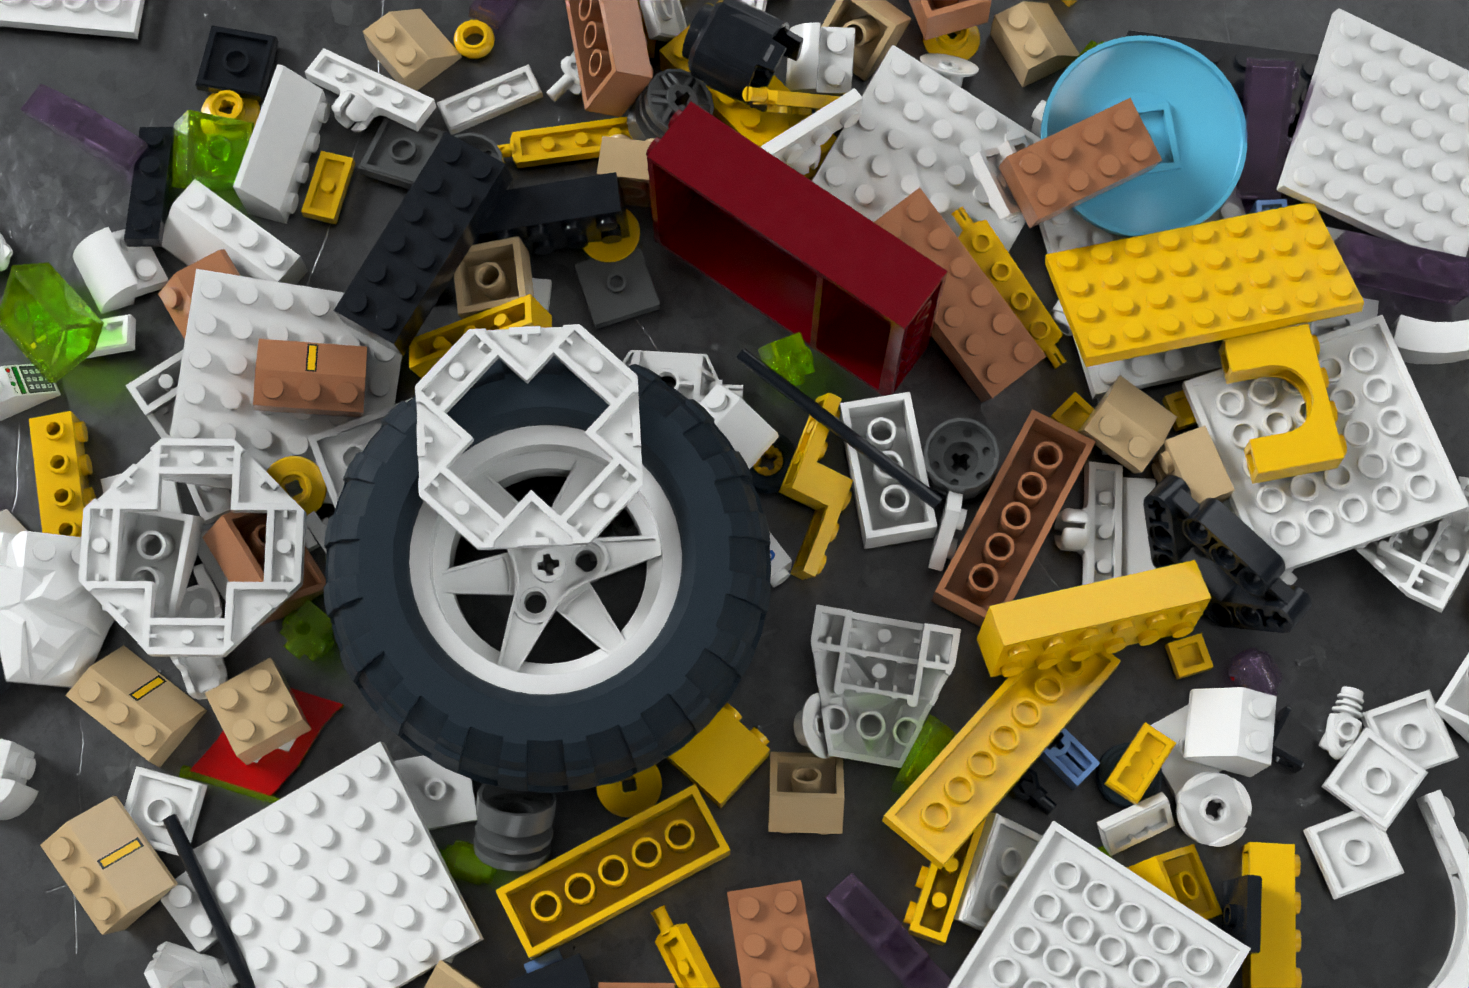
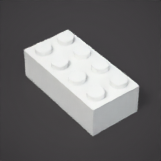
[839,392,937,549]

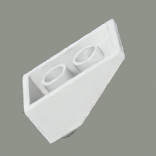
[102,510,204,618]

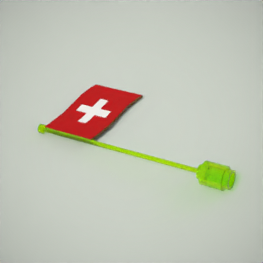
[179,688,497,885]

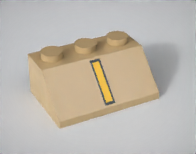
[65,645,207,768]
[40,796,178,935]

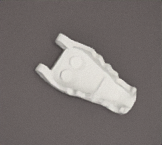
[170,563,228,700]

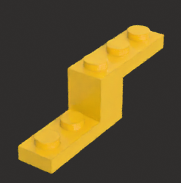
[779,392,853,580]

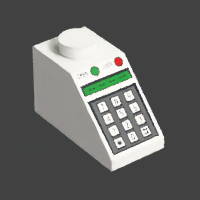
[0,363,61,421]

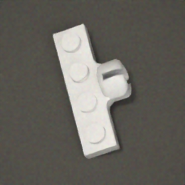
[305,48,436,132]
[761,88,863,175]
[1054,461,1123,585]

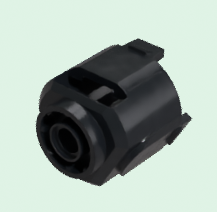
[682,0,804,112]

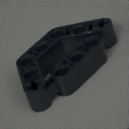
[1143,475,1312,633]

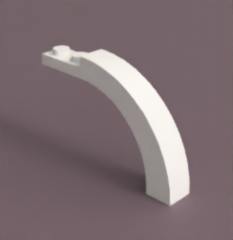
[1390,314,1469,364]
[1416,789,1469,988]

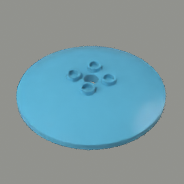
[1041,35,1247,238]

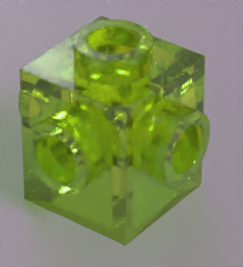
[758,332,815,388]
[279,600,335,662]

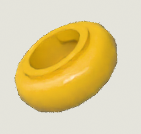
[454,20,495,59]

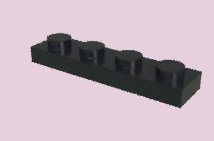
[124,127,176,247]

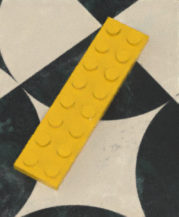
[882,651,1121,870]

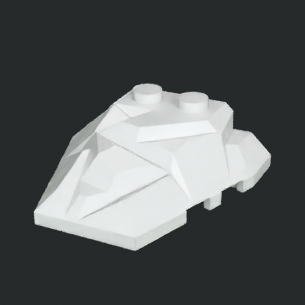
[1354,476,1469,613]
[0,531,115,688]
[811,605,961,768]
[144,941,239,988]

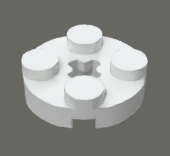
[1175,771,1252,847]

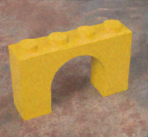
[1218,323,1347,484]

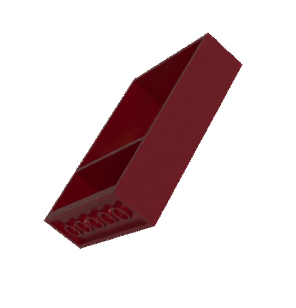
[646,101,948,396]

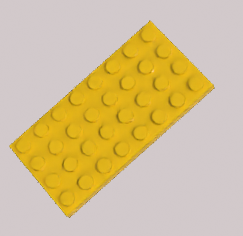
[1045,202,1364,367]

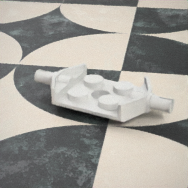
[623,350,743,403]

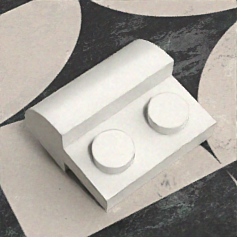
[786,22,855,96]
[969,136,1029,221]
[73,227,169,314]
[125,350,183,438]
[0,739,39,820]

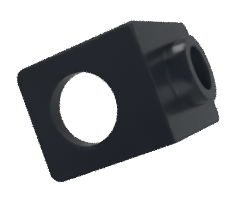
[1272,705,1305,773]

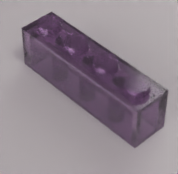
[1236,57,1299,200]
[1334,231,1469,305]

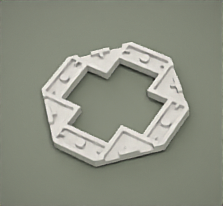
[415,324,643,550]
[78,438,306,657]

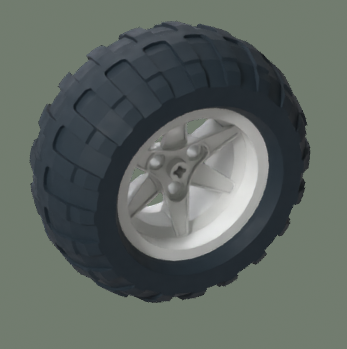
[323,356,771,793]

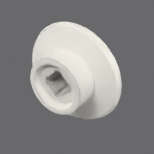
[920,53,979,88]
[794,693,832,759]

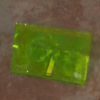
[0,262,104,383]

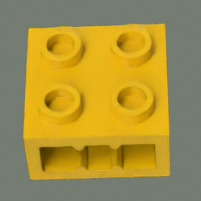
[667,703,770,809]

